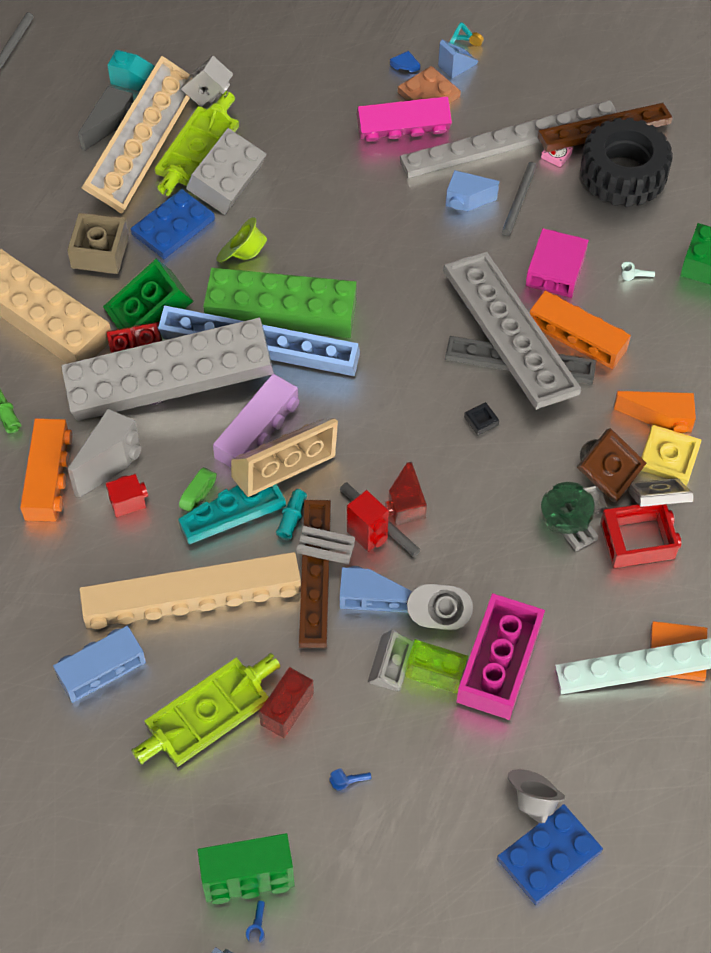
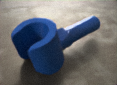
[329,769,371,791]
[246,901,265,943]

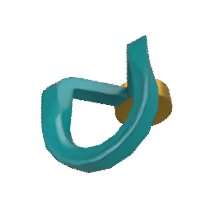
[450,22,484,46]

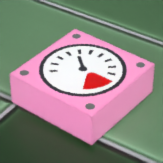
[541,147,573,168]

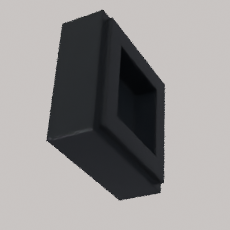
[464,402,500,436]

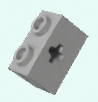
[181,56,233,107]

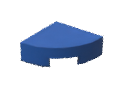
[390,51,420,72]

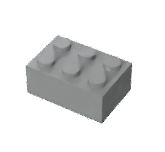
[186,128,267,215]

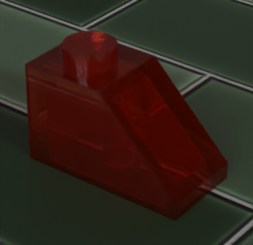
[385,462,427,525]

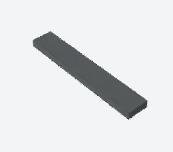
[445,336,597,385]

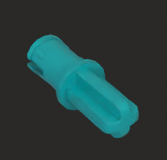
[276,489,307,540]

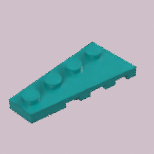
[178,484,286,544]

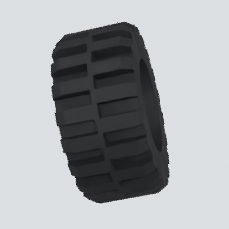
[580,118,673,207]

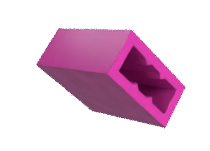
[525,228,589,298]

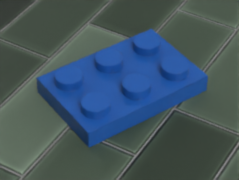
[130,189,215,259]
[497,804,603,905]

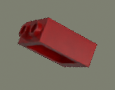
[600,504,681,568]

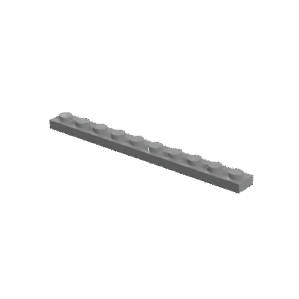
[400,100,618,178]

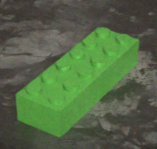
[203,268,357,338]

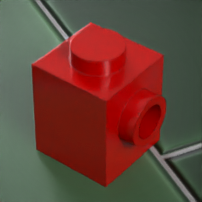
[105,474,148,517]

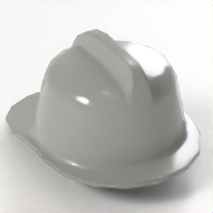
[407,584,473,630]
[508,769,565,823]

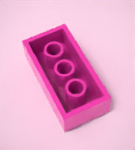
[456,593,545,720]

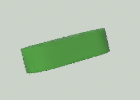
[179,467,217,512]

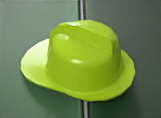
[216,217,267,263]

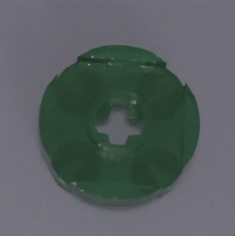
[541,482,595,534]

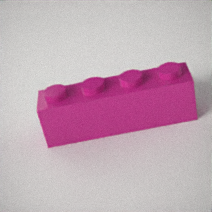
[356,97,452,142]

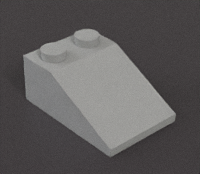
[68,409,141,498]

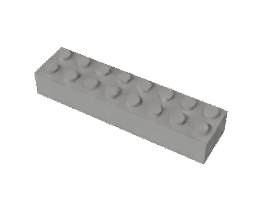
[61,318,274,421]

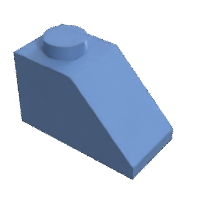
[446,170,500,211]

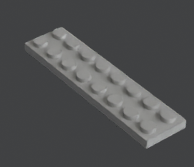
[443,252,582,410]

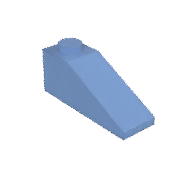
[340,566,413,613]

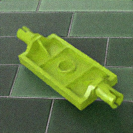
[155,91,239,196]
[131,653,281,767]

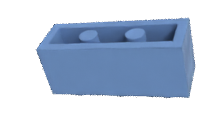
[53,625,146,703]

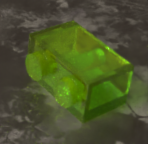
[405,639,468,694]

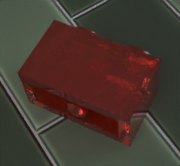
[259,667,314,738]

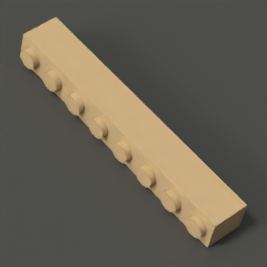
[80,552,301,629]

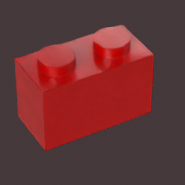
[347,490,389,552]

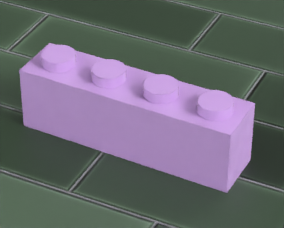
[213,374,299,467]

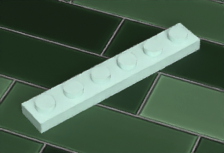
[555,638,711,694]

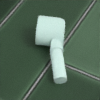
[622,262,655,281]

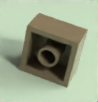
[67,213,129,274]

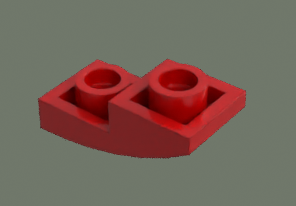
[107,322,162,353]

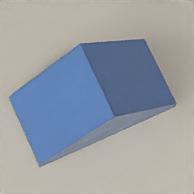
[438,39,479,78]

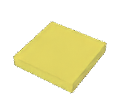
[641,424,702,485]

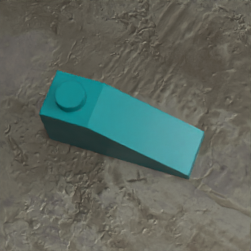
[107,50,155,92]

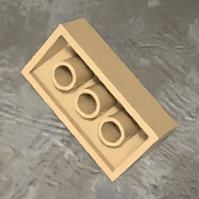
[231,418,338,497]

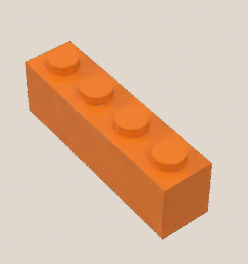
[530,290,631,369]
[20,418,72,522]

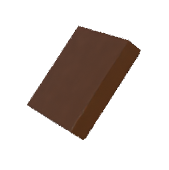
[577,428,647,502]

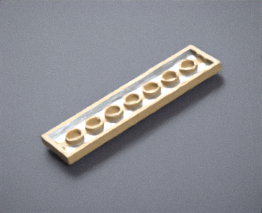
[82,56,190,214]

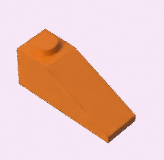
[614,391,696,434]

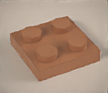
[398,66,461,104]

